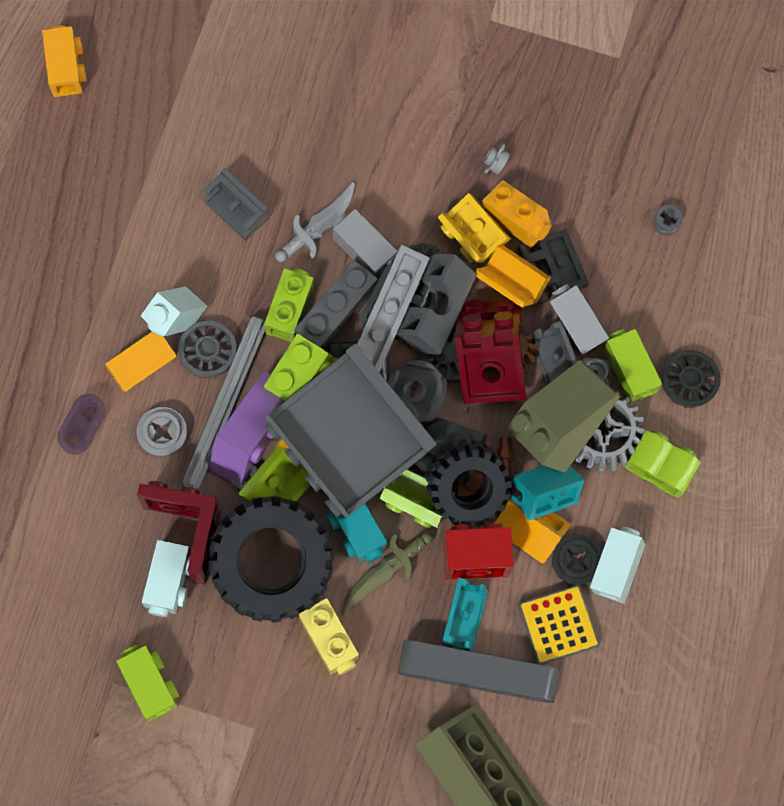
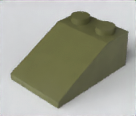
[507,360,620,473]

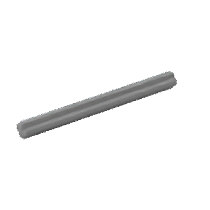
[182,317,265,489]

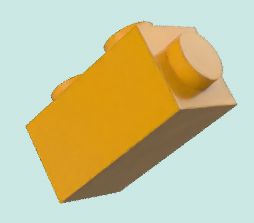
[42,25,87,97]
[482,180,551,248]

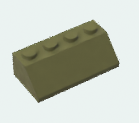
[415,705,544,806]

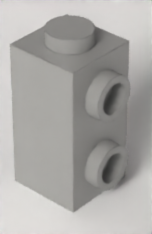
[333,209,398,278]
[550,284,609,355]

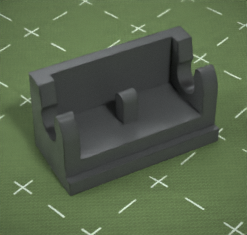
[203,168,269,241]
[531,321,577,386]

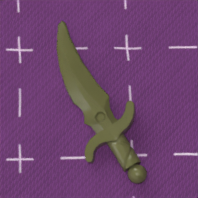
[342,532,433,616]

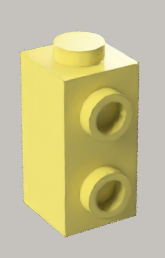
[299,598,359,675]

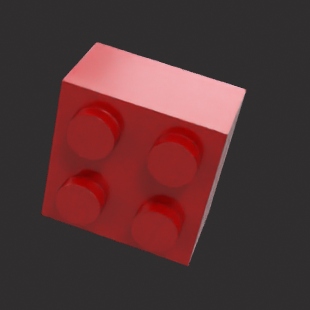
[443,523,514,580]

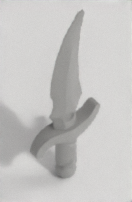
[275,181,355,262]

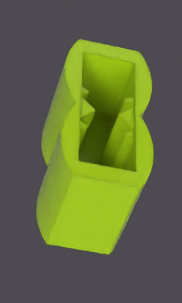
[625,430,701,498]

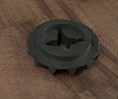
[552,535,602,586]

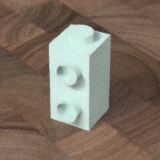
[140,286,207,337]
[590,527,646,604]
[141,540,191,617]

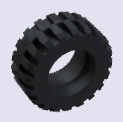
[209,496,334,623]

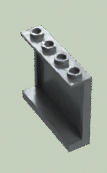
[264,343,437,518]

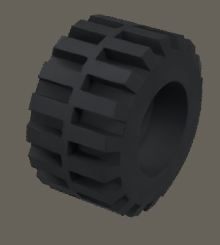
[426,439,512,526]

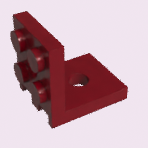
[455,297,527,404]
[137,481,221,585]

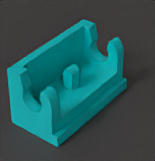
[511,466,585,521]
[441,578,488,652]

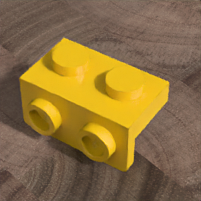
[438,193,511,263]

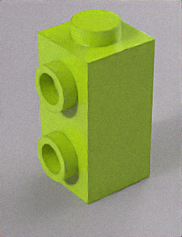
[264,268,314,342]
[603,329,662,404]
[116,645,179,722]

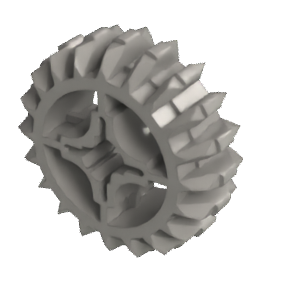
[575,390,645,473]

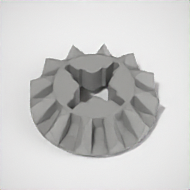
[137,407,187,457]

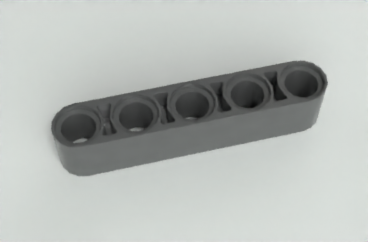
[397,640,560,703]

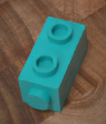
[325,504,387,564]

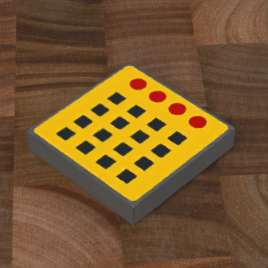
[518,585,600,665]

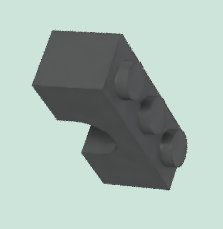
[396,254,477,355]
[295,260,378,351]

